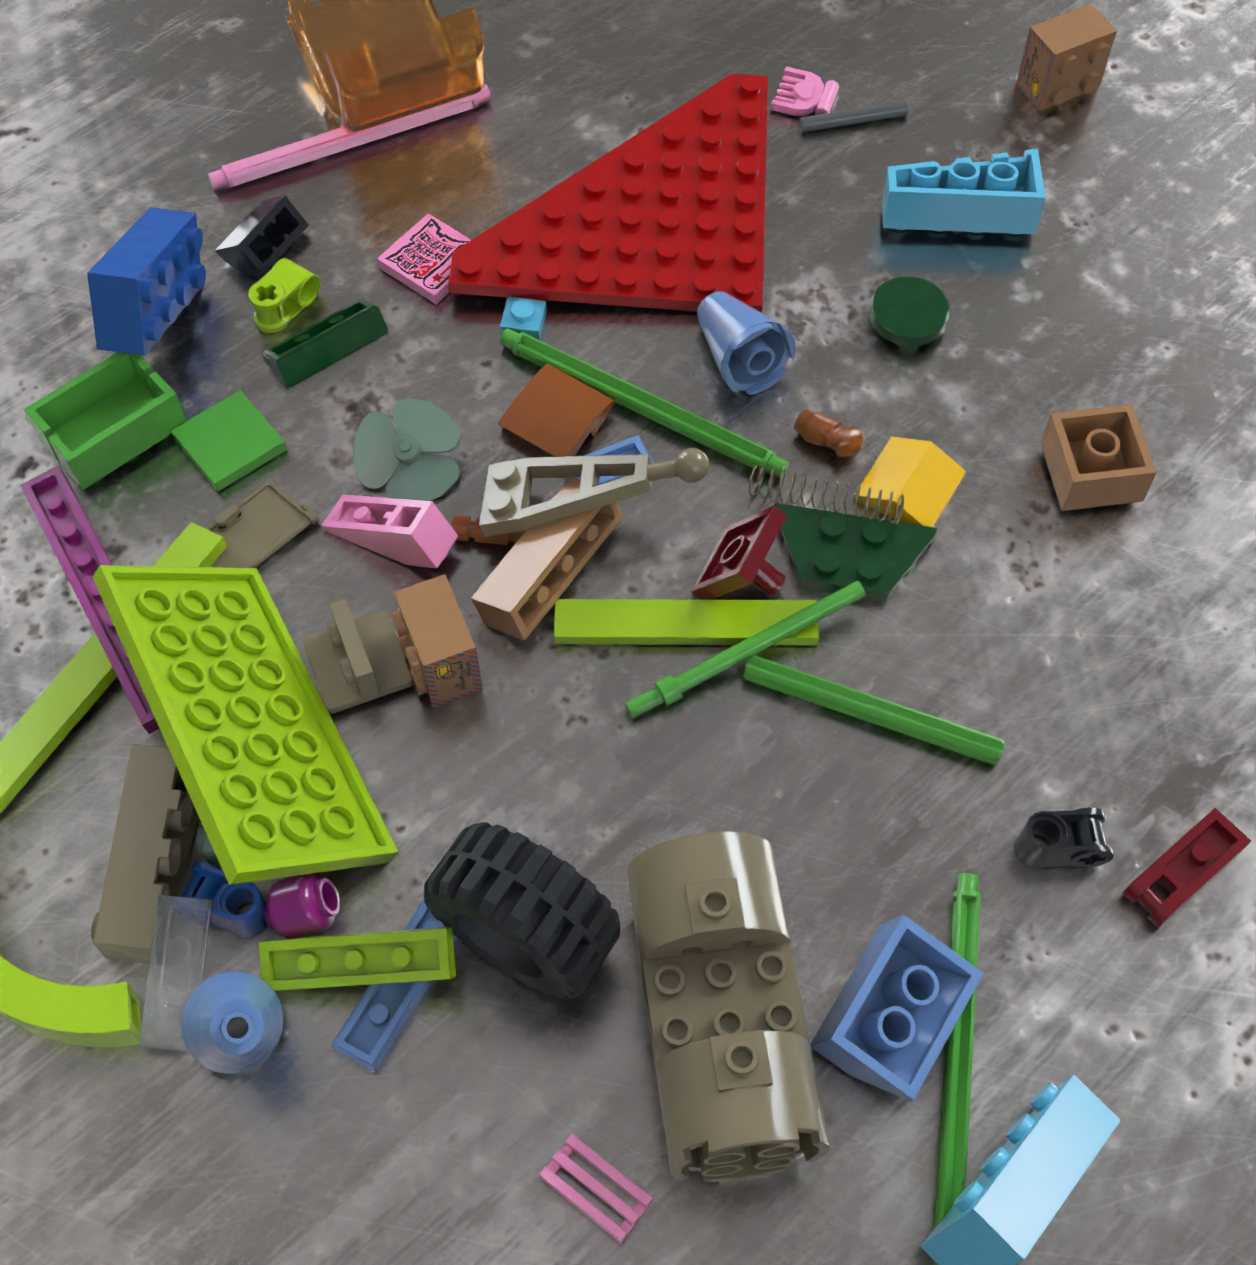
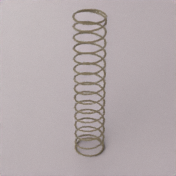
[749,466,904,525]

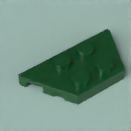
[775,503,937,602]

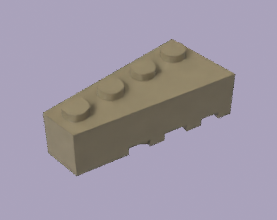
[91,744,200,965]

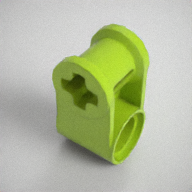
[248,258,321,333]

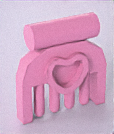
[770,67,839,116]

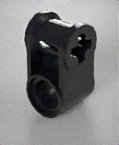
[1015,807,1114,869]

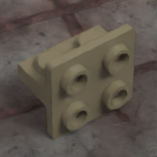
[303,598,413,714]

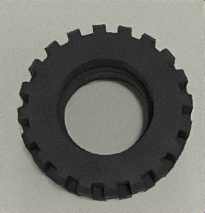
[424,822,620,1000]

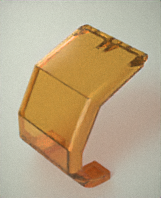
[285,0,486,134]

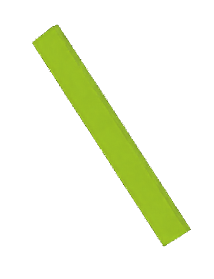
[0,522,228,814]

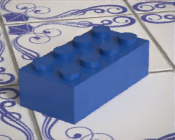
[87,207,206,356]

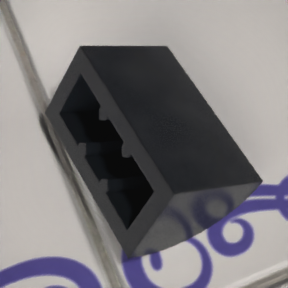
[215,195,309,276]

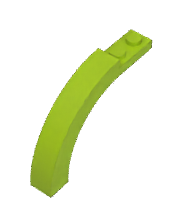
[0,955,143,1047]

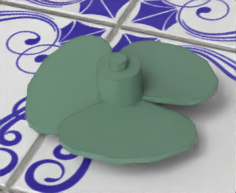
[353,398,461,501]

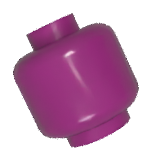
[264,873,340,939]

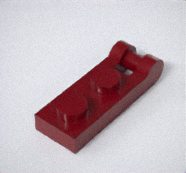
[1122,808,1251,928]

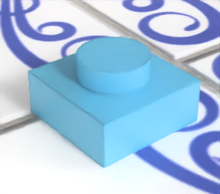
[500,296,547,340]

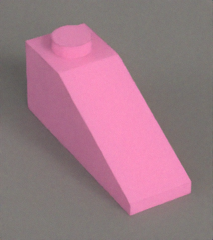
[321,494,458,568]

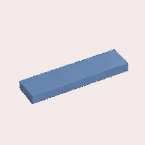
[331,899,458,1073]

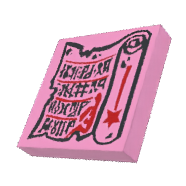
[377,213,471,305]

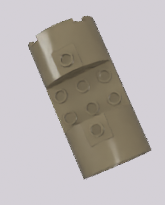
[627,832,830,1184]

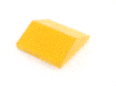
[853,436,966,527]

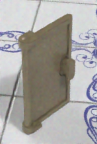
[206,478,319,568]

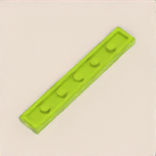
[554,599,819,646]

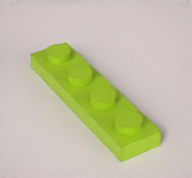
[259,927,456,991]

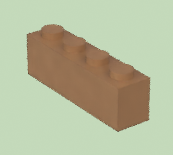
[471,477,623,641]

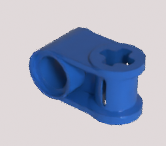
[171,861,268,937]

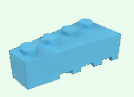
[882,149,1046,235]
[920,1075,1121,1265]

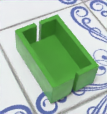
[23,352,186,490]

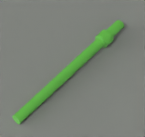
[625,581,866,719]

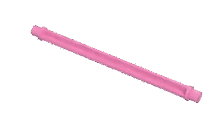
[208,84,491,190]

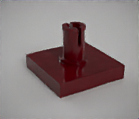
[690,505,787,600]

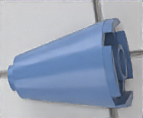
[697,291,796,395]
[181,971,284,1074]

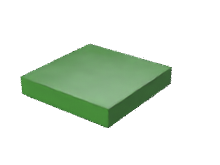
[171,390,287,492]

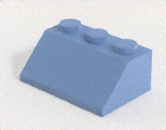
[810,914,984,1101]

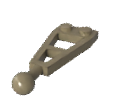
[479,448,709,537]

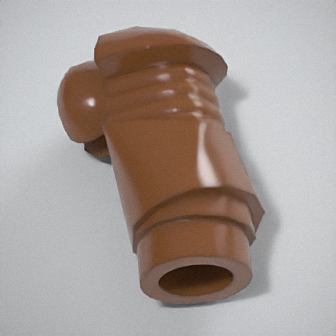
[794,409,864,458]

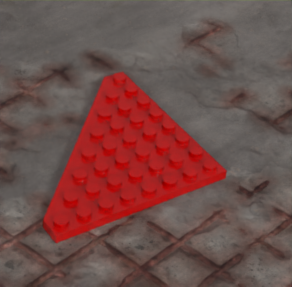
[448,73,768,313]

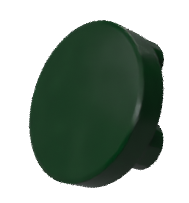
[868,276,950,352]

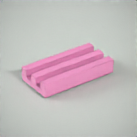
[539,1133,653,1244]

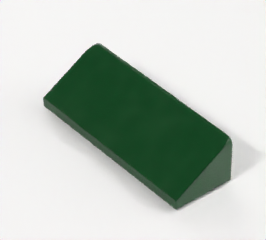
[262,298,388,386]

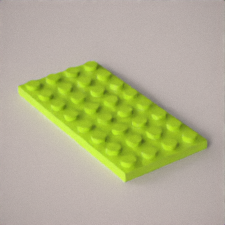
[93,565,398,885]

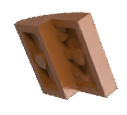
[498,363,615,457]

